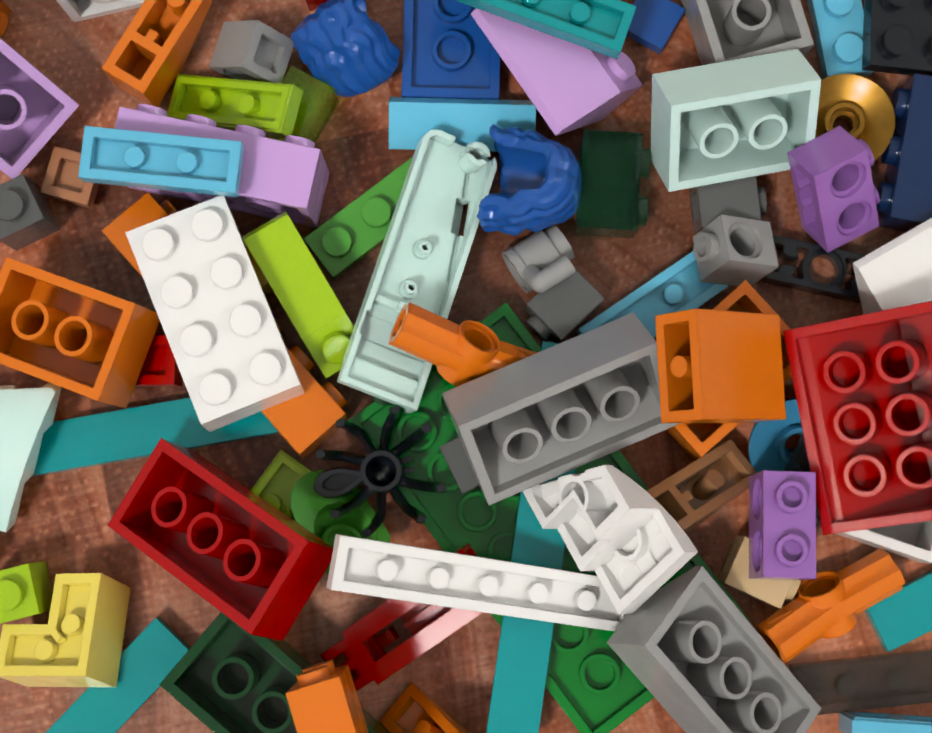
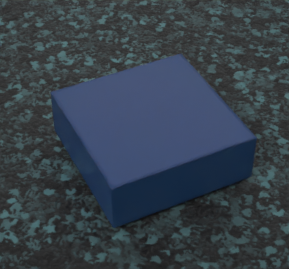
[626,0,685,55]

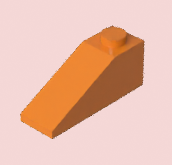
[101,0,213,107]

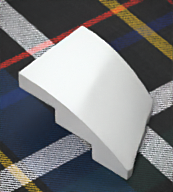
[522,465,698,615]

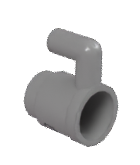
[501,225,576,294]

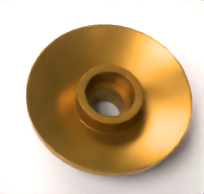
[815,74,895,161]

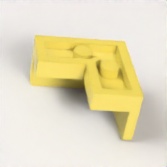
[0,573,130,687]

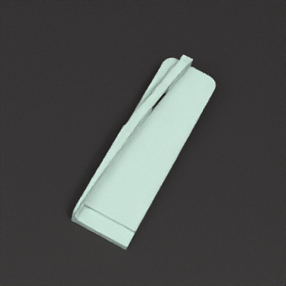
[337,129,497,413]

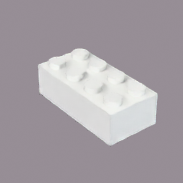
[125,196,305,432]

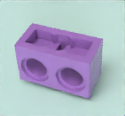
[787,126,880,253]
[749,470,816,580]

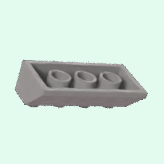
[442,312,679,505]
[607,566,821,733]

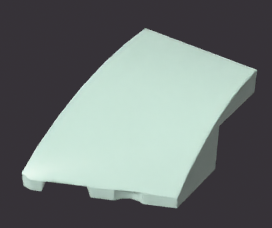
[0,383,61,533]

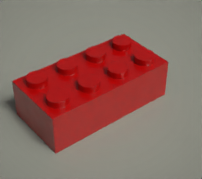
[107,438,333,641]

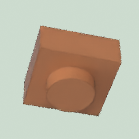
[40,146,100,209]

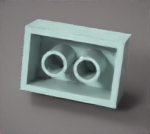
[650,49,821,192]

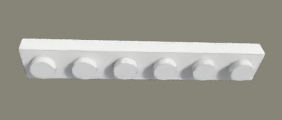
[326,534,627,632]

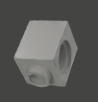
[209,20,294,83]
[693,214,779,286]

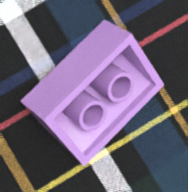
[471,8,643,136]

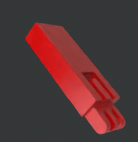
[320,543,483,692]

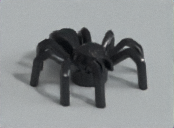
[313,405,446,537]

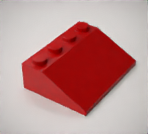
[783,301,932,535]

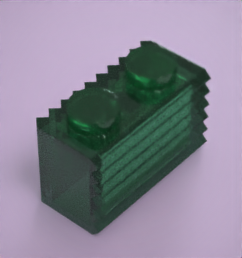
[575,129,651,239]

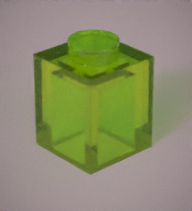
[271,66,339,143]

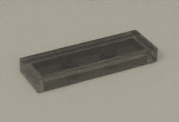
[789,648,932,715]

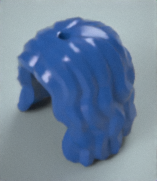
[291,0,401,97]
[477,124,582,236]

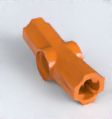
[389,302,537,387]
[756,548,906,664]

